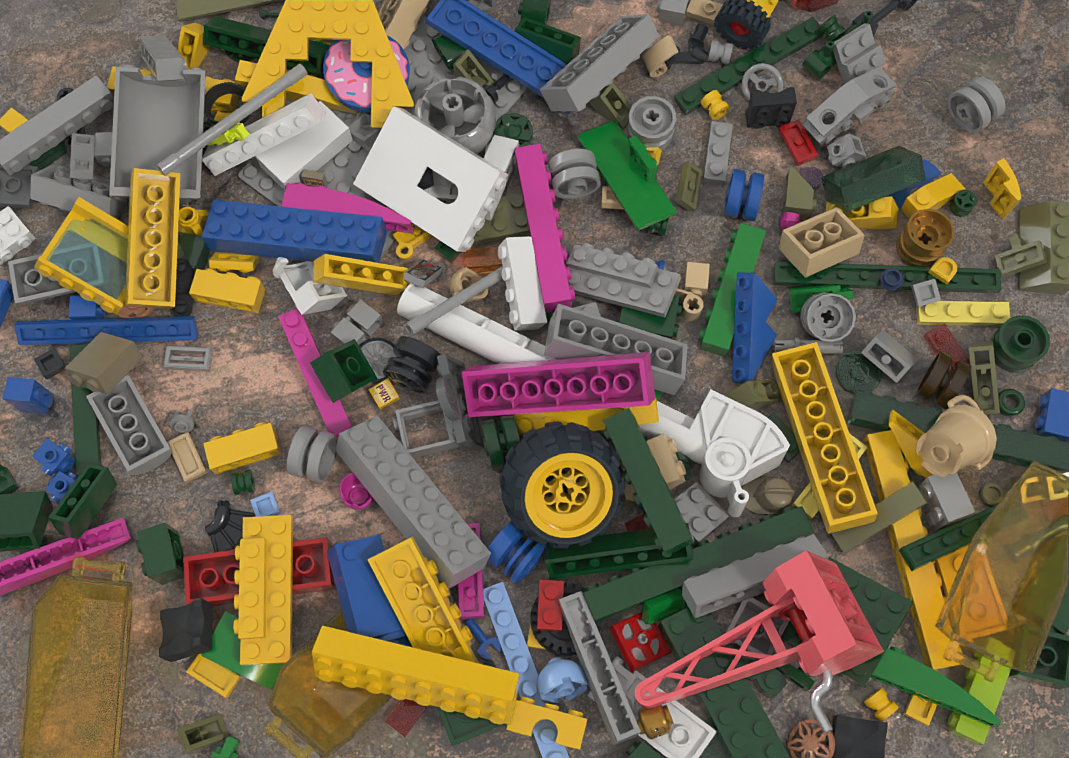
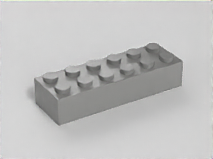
[540,14,659,112]
[544,304,688,395]

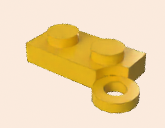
[393,222,433,260]

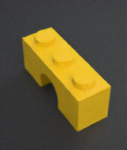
[506,696,587,750]

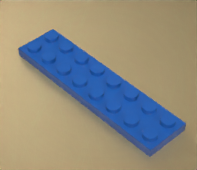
[425,0,571,114]

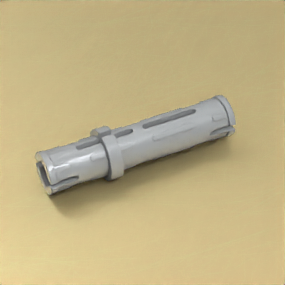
[772,337,843,354]

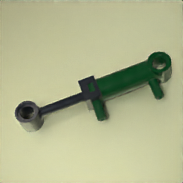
[802,0,917,80]

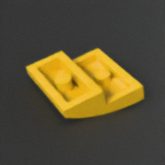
[983,158,1021,220]

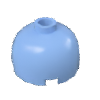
[537,657,588,704]

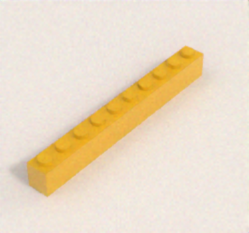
[862,430,963,670]

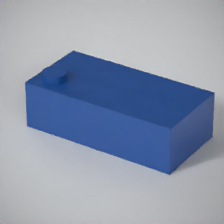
[327,535,404,638]

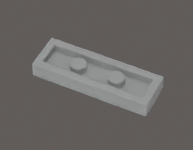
[703,121,733,185]

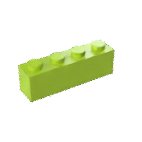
[948,639,1017,745]

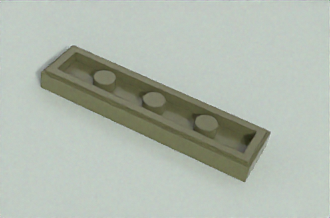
[832,482,927,553]

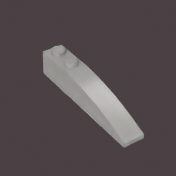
[559,591,641,746]

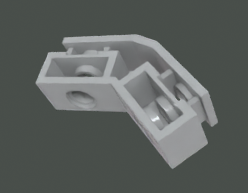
[803,67,897,148]

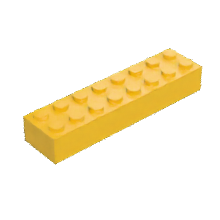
[771,342,878,534]
[312,626,520,725]

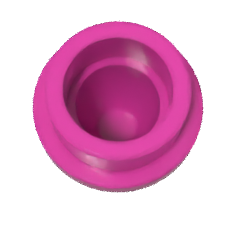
[778,212,801,231]

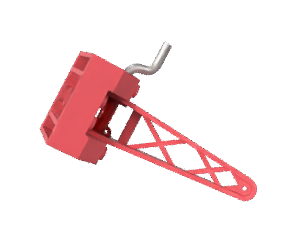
[635,550,884,734]

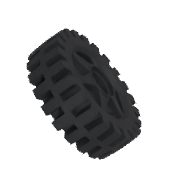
[530,581,602,656]

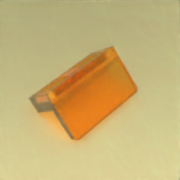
[463,246,503,274]

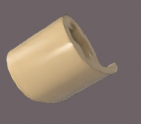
[643,35,678,77]
[675,289,703,322]

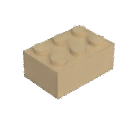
[779,207,865,277]

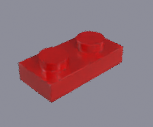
[778,119,818,166]
[537,580,564,632]

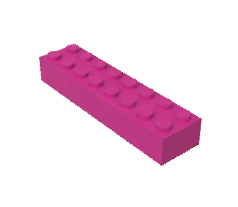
[462,352,656,417]

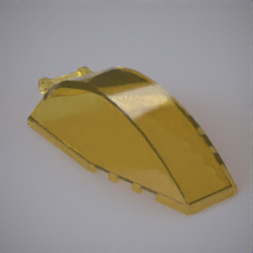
[935,460,1069,682]

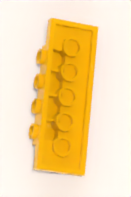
[234,515,293,666]
[368,536,479,664]

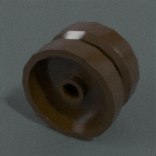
[916,350,972,410]

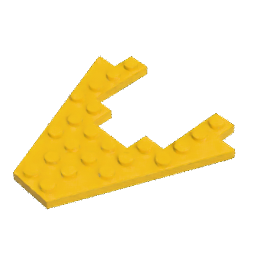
[242,0,414,129]

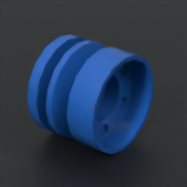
[487,521,546,585]

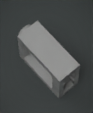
[393,400,461,458]

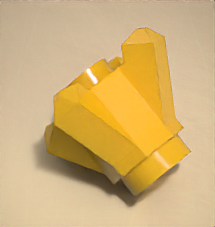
[178,207,209,241]

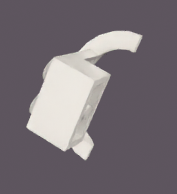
[273,257,347,315]

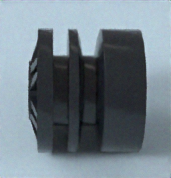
[382,336,441,394]

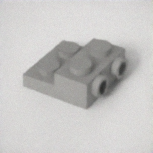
[833,23,886,83]
[674,482,730,548]

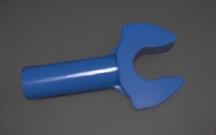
[465,619,501,660]

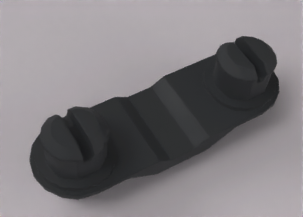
[172,258,193,316]

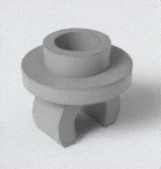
[170,410,194,433]

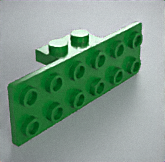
[578,120,676,230]

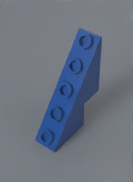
[732,272,778,383]

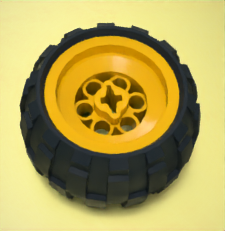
[499,421,625,548]

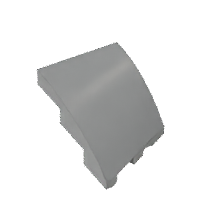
[340,111,381,152]

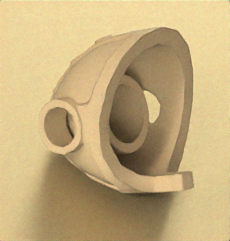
[449,267,488,302]

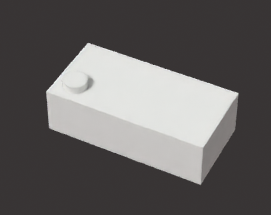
[255,101,353,191]

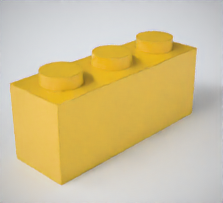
[189,268,266,313]
[203,422,282,475]

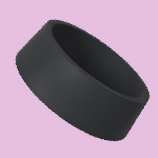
[204,82,250,125]

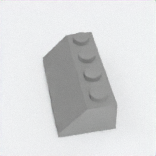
[30,163,129,219]

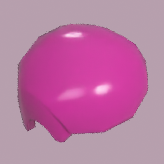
[339,473,374,510]

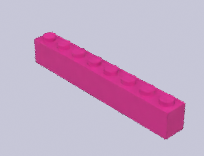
[515,144,575,313]

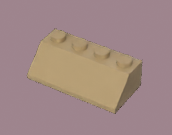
[378,0,429,49]

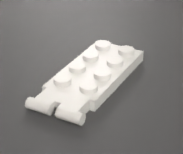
[587,656,717,758]

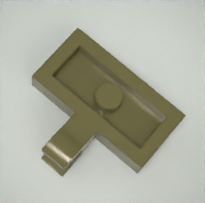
[995,233,1047,278]

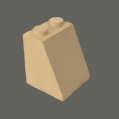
[620,434,686,502]

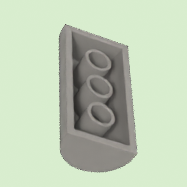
[8,243,109,305]
[86,375,172,475]

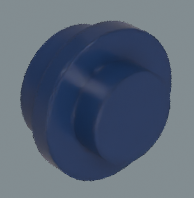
[880,268,903,291]

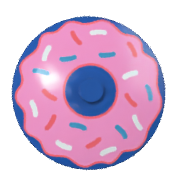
[323,36,410,112]

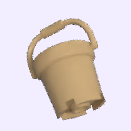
[916,394,997,477]

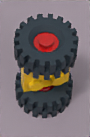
[714,0,781,50]

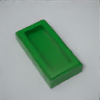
[642,587,687,625]

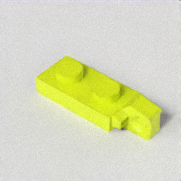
[207,122,250,146]

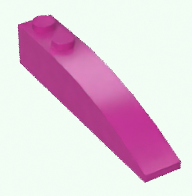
[281,183,414,234]
[278,308,352,438]
[0,518,131,595]

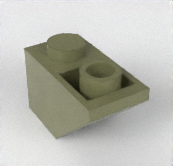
[727,380,782,411]

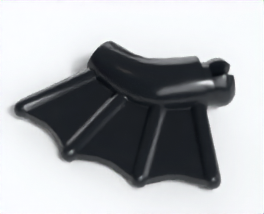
[204,500,255,553]

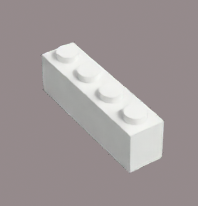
[483,135,519,221]
[498,237,547,331]

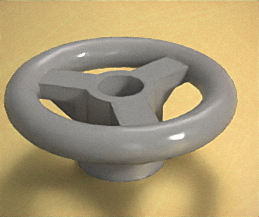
[741,63,783,101]

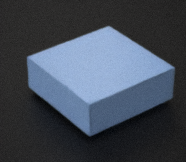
[250,491,281,517]

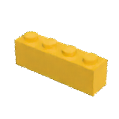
[313,254,408,296]

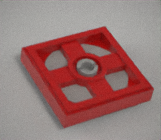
[609,611,671,672]

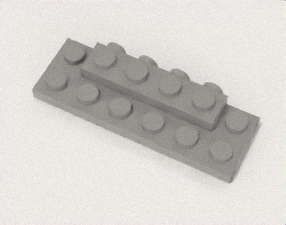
[561,242,681,317]

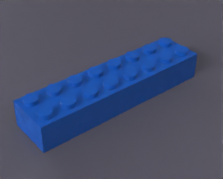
[202,200,387,263]

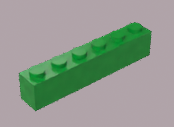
[698,223,766,357]

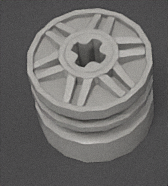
[800,292,856,342]

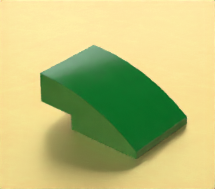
[201,611,295,690]

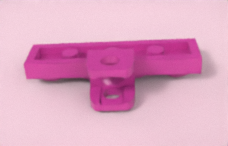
[438,523,485,620]

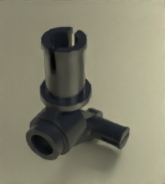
[665,23,709,70]

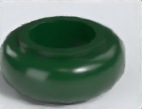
[998,389,1025,417]

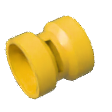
[700,90,730,120]
[863,687,899,722]

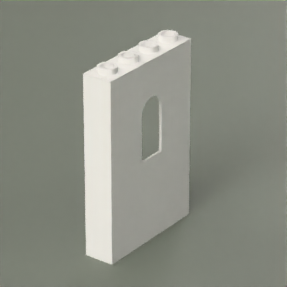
[353,106,508,252]

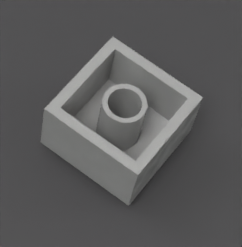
[917,472,975,531]

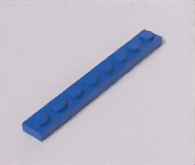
[14,316,199,345]

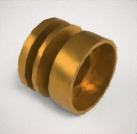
[896,209,955,267]

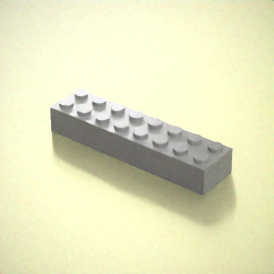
[335,415,491,589]

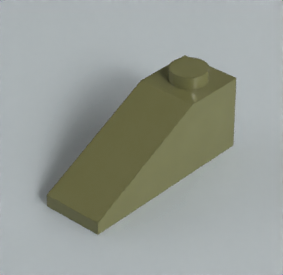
[969,341,1000,415]

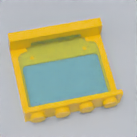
[34,197,128,315]

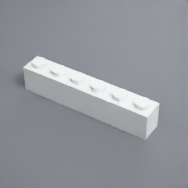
[202,93,324,176]

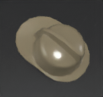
[742,477,798,514]

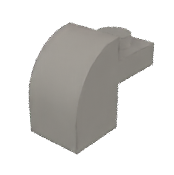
[70,133,95,180]

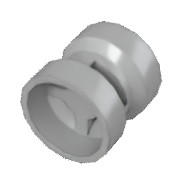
[708,40,733,65]

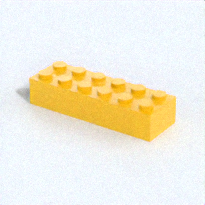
[125,168,180,309]

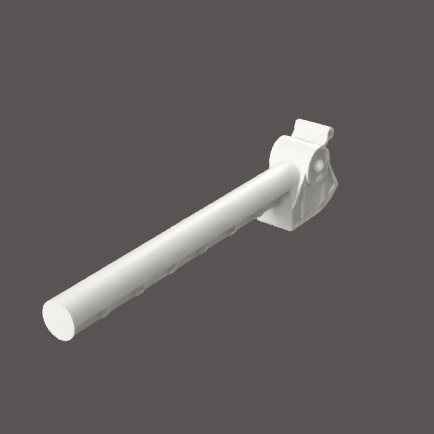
[397,283,790,517]

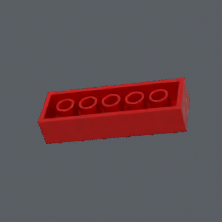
[183,537,336,606]

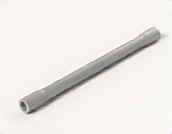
[157,64,308,176]
[405,266,503,336]

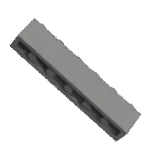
[0,75,114,176]
[682,534,829,618]

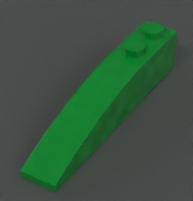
[871,646,1001,729]

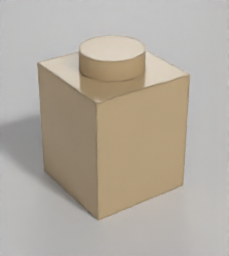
[684,262,710,298]

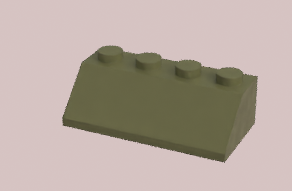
[1018,201,1069,295]

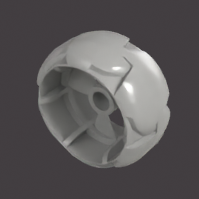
[413,76,496,154]

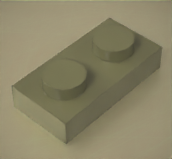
[675,161,703,211]

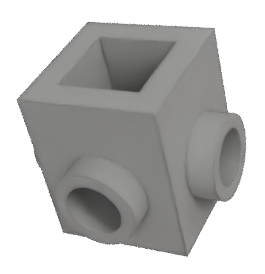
[827,133,866,169]

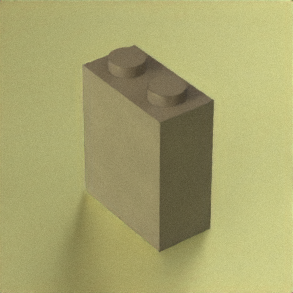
[65,332,143,394]

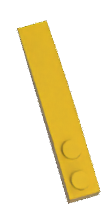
[235,60,357,114]
[514,399,659,436]

